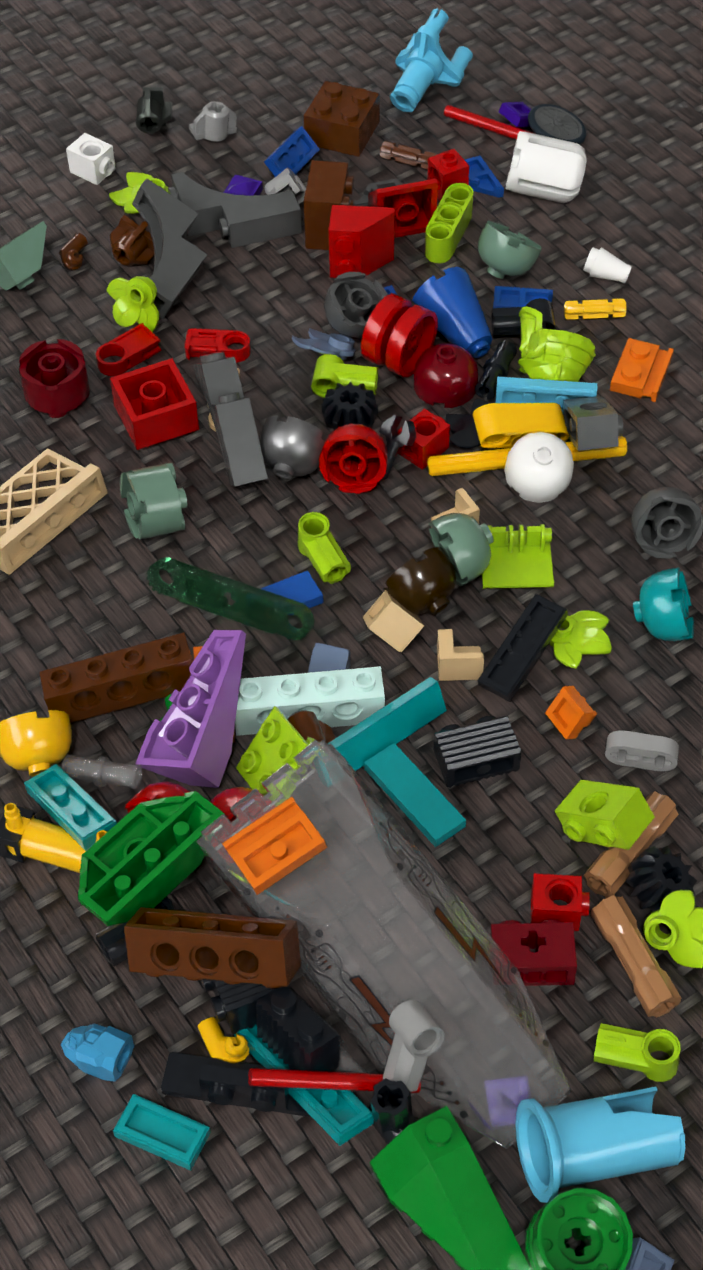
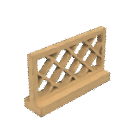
[0,448,108,575]

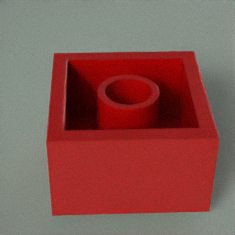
[110,358,199,450]

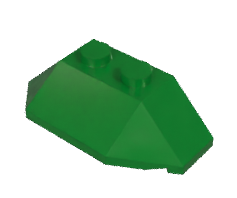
[78,791,225,926]

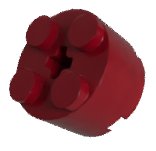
[19,339,90,418]

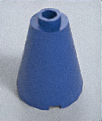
[412,267,493,358]

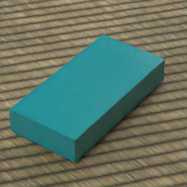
[113,1094,211,1171]

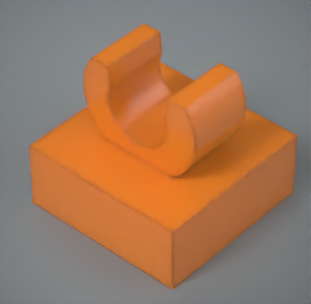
[545,686,597,740]

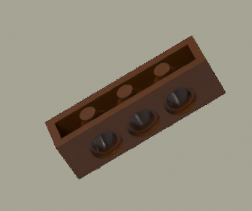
[40,632,193,723]
[124,907,301,988]

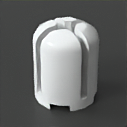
[505,131,587,204]

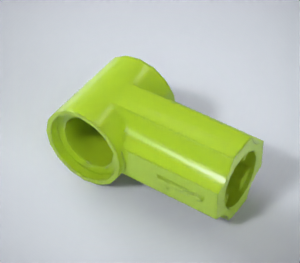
[311,354,379,398]
[297,512,351,584]
[594,1023,681,1082]

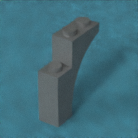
[168,172,302,248]
[132,178,207,319]
[193,352,268,486]

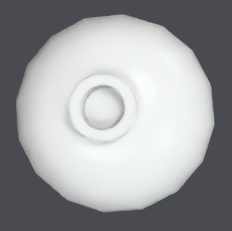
[504,432,574,503]

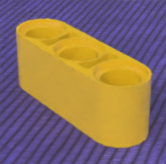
[472,403,569,448]

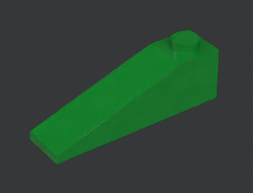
[370,1106,531,1270]

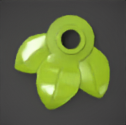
[109,172,168,214]
[106,276,159,332]
[549,610,612,669]
[643,890,703,968]

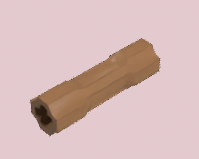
[584,791,679,898]
[591,895,681,1018]

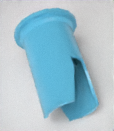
[515,1087,686,1203]

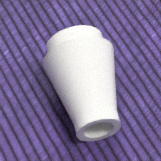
[583,247,632,284]

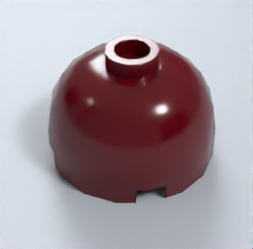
[414,343,478,408]

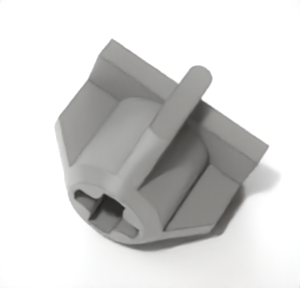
[189,101,237,141]
[264,167,306,205]

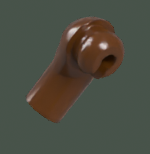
[59,233,88,270]

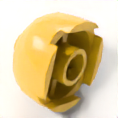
[0,710,72,777]

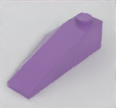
[135,630,246,788]

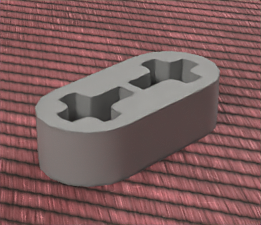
[605,730,679,771]

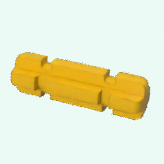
[564,298,627,320]

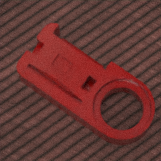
[185,328,251,363]

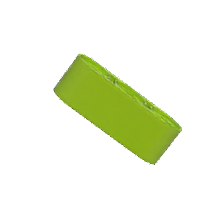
[425,183,474,263]

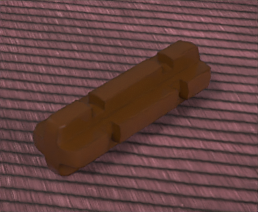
[380,141,436,170]

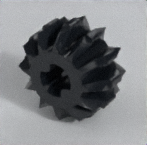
[321,381,378,430]
[625,846,697,912]

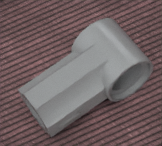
[383,1000,445,1092]

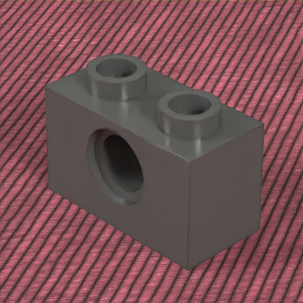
[563,396,623,451]

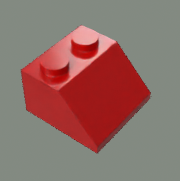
[368,179,438,238]
[329,205,395,278]

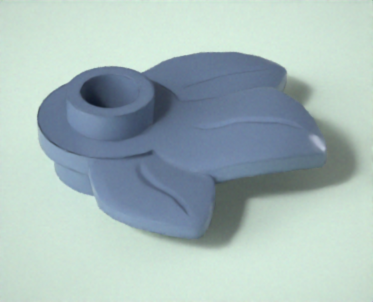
[291,328,356,360]

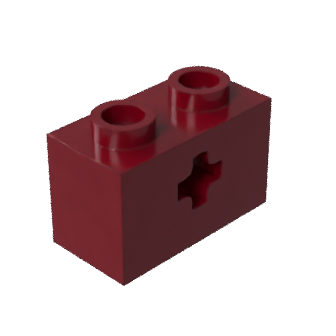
[490,919,577,986]

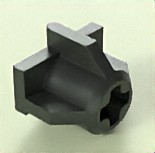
[136,87,172,135]

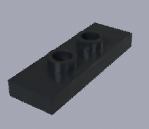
[477,594,568,702]

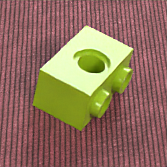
[555,780,655,850]

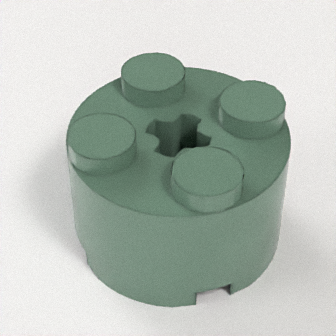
[120,462,187,539]

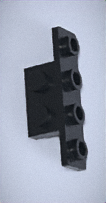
[161,1052,311,1117]

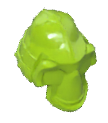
[518,306,596,382]

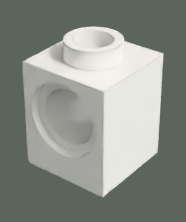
[66,133,116,185]

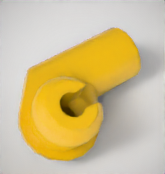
[197,1017,250,1063]

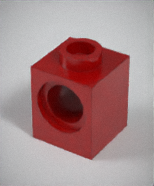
[428,149,469,201]
[398,408,450,470]
[530,873,590,931]

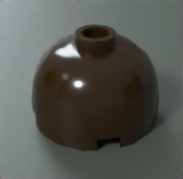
[383,547,456,615]

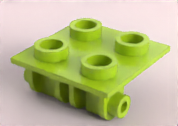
[482,524,554,588]
[236,706,321,807]

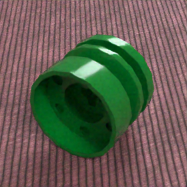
[525,1188,633,1270]

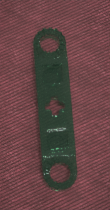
[146,557,314,641]

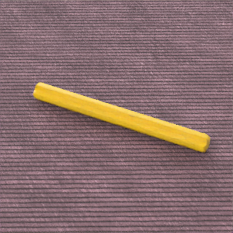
[427,436,627,476]

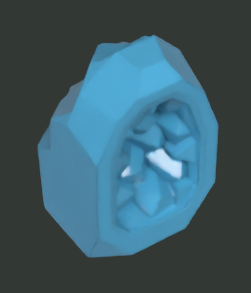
[61,1023,134,1082]

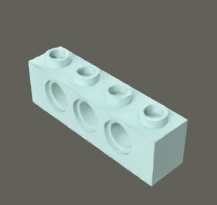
[235,666,385,736]

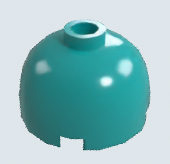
[633,567,694,641]

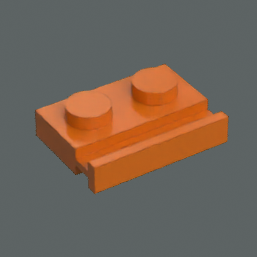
[610,338,674,402]
[222,797,328,895]

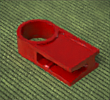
[96,323,161,376]

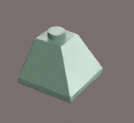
[0,221,47,291]

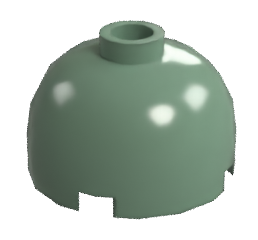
[478,221,542,279]
[428,513,494,586]

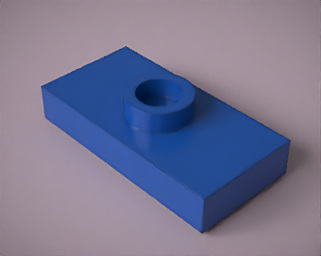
[264,126,320,177]

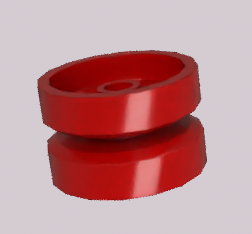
[361,293,438,378]

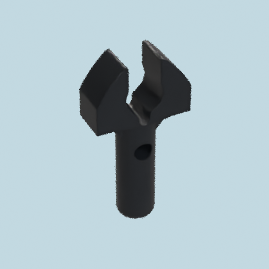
[379,415,416,480]

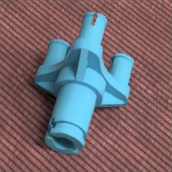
[390,8,473,112]

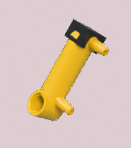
[0,803,107,873]

